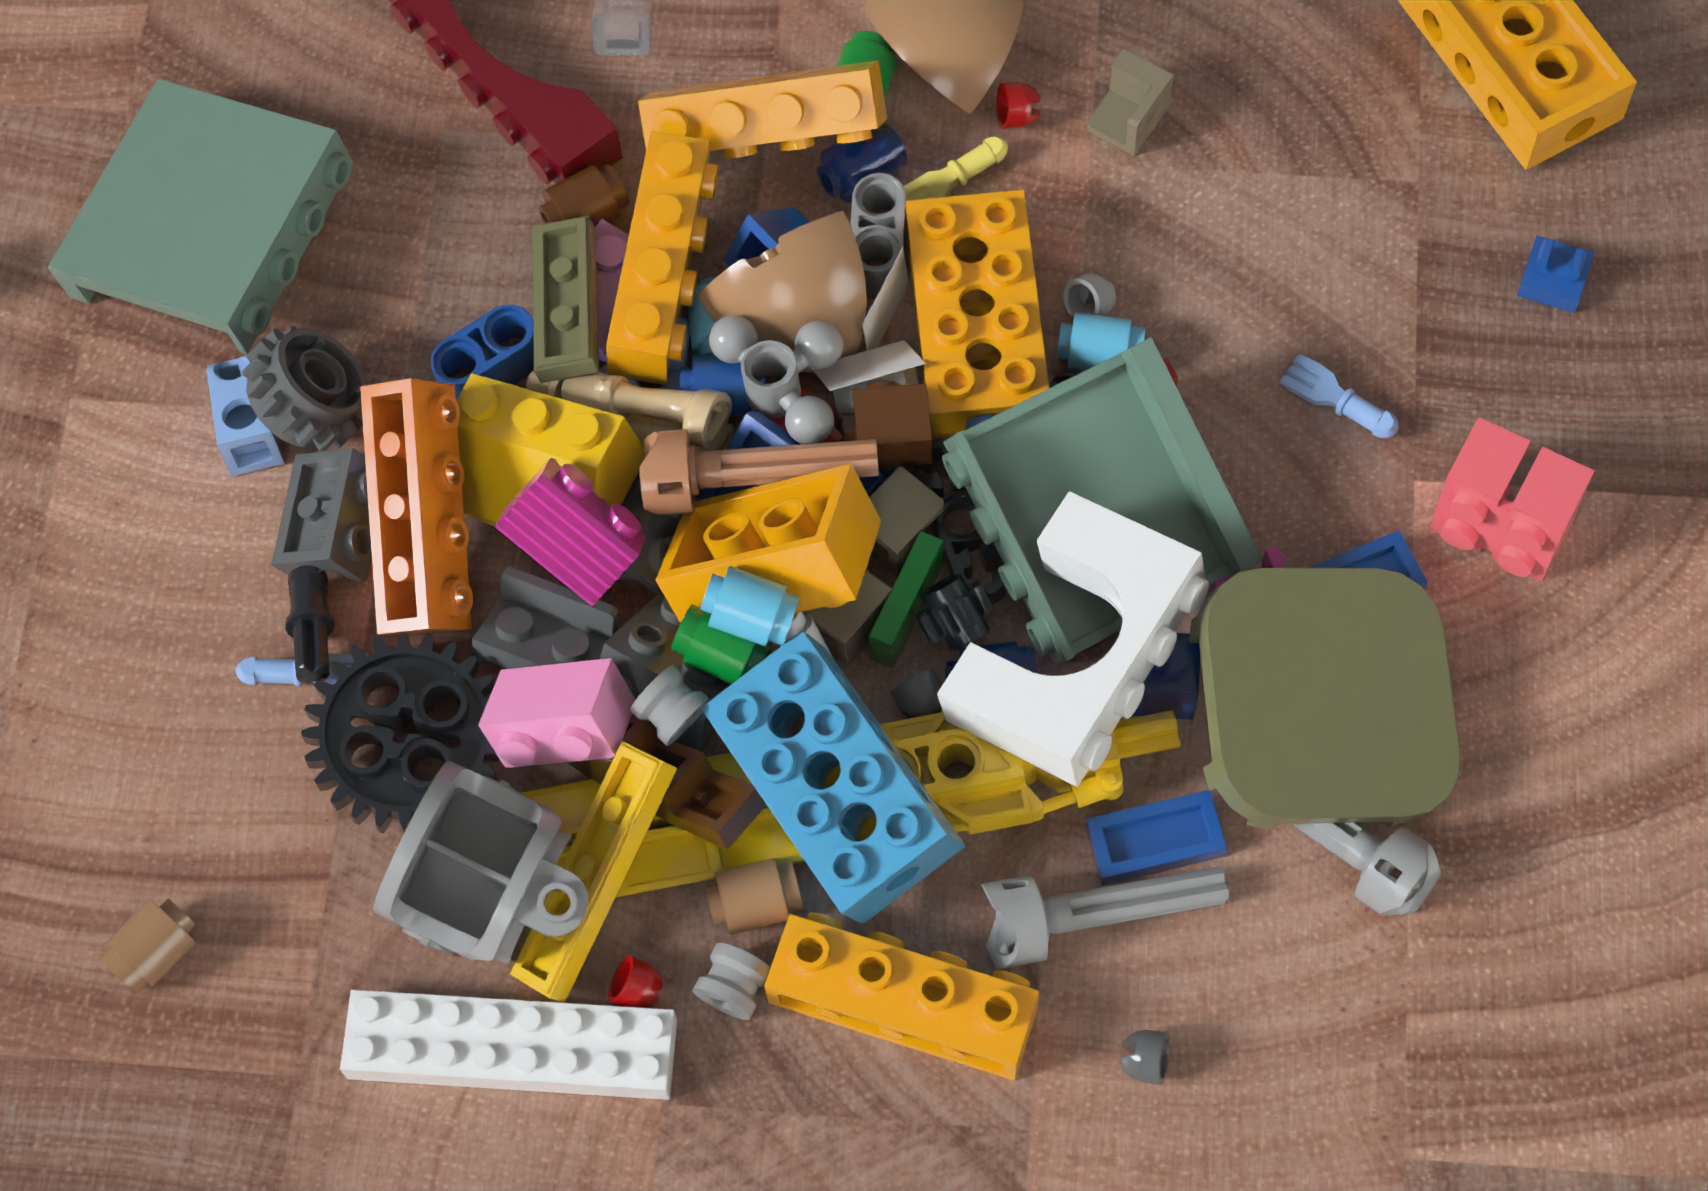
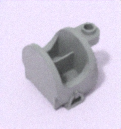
[373,760,588,965]

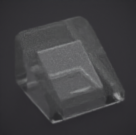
[591,0,654,56]

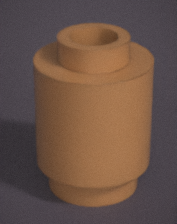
[705,858,804,935]
[98,898,196,995]

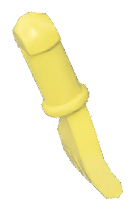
[903,137,1008,201]

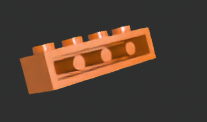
[360,378,473,635]

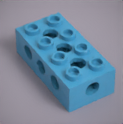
[701,630,966,924]

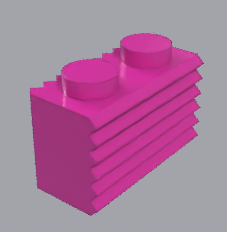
[495,458,646,606]

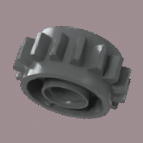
[242,326,368,451]

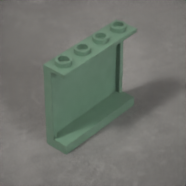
[47,79,354,354]
[942,337,1263,663]

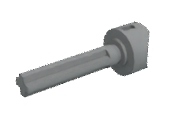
[1291,823,1441,916]
[981,867,1229,970]

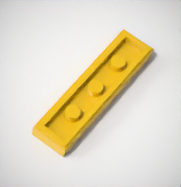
[510,741,677,1003]

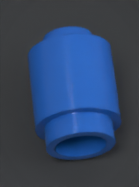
[679,355,765,417]

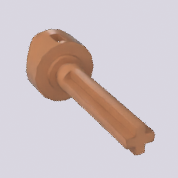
[639,429,879,515]

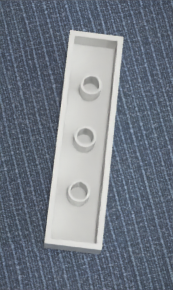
[340,990,677,1100]

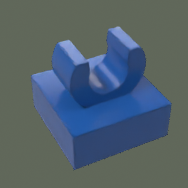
[1517,235,1594,313]

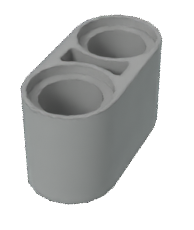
[850,173,906,300]

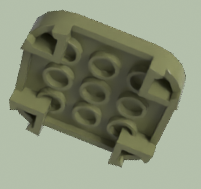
[1189,568,1460,830]

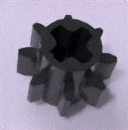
[915,573,996,651]

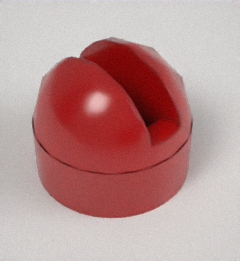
[996,82,1041,129]
[608,955,663,1008]

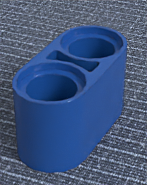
[431,305,534,400]

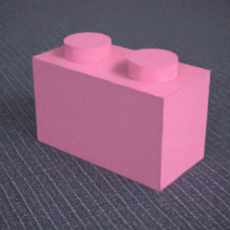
[478,658,636,768]

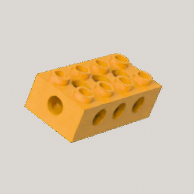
[1398,0,1637,170]
[905,190,1049,440]

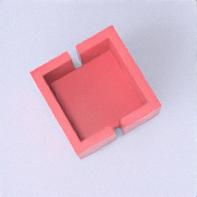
[1429,417,1595,582]

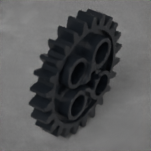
[301,633,500,834]

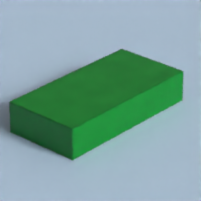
[869,531,944,668]

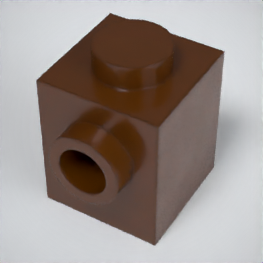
[842,381,932,469]

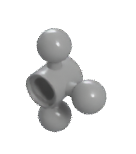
[709,315,843,444]

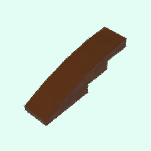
[566,713,767,850]

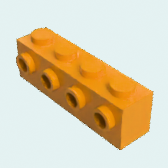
[638,60,887,159]
[606,131,719,385]
[764,913,1040,1081]

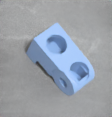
[207,356,284,477]

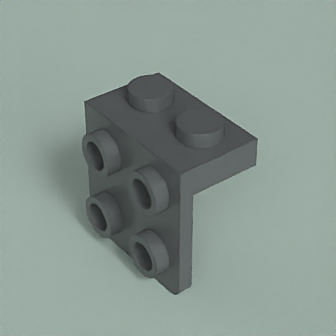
[600,591,731,751]

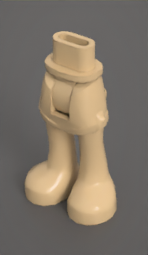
[526,371,734,490]

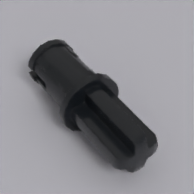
[285,566,335,684]

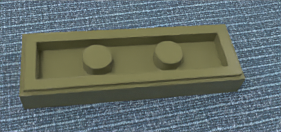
[532,216,599,383]

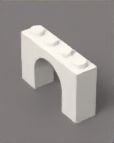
[937,491,1209,787]

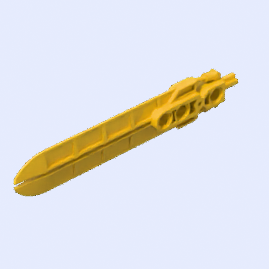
[522,710,1180,900]

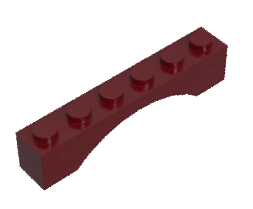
[388,0,623,184]

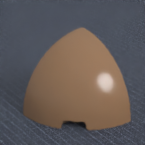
[863,0,1024,114]
[697,210,867,373]

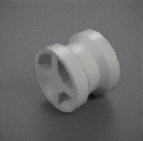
[630,664,711,746]
[693,943,771,1020]

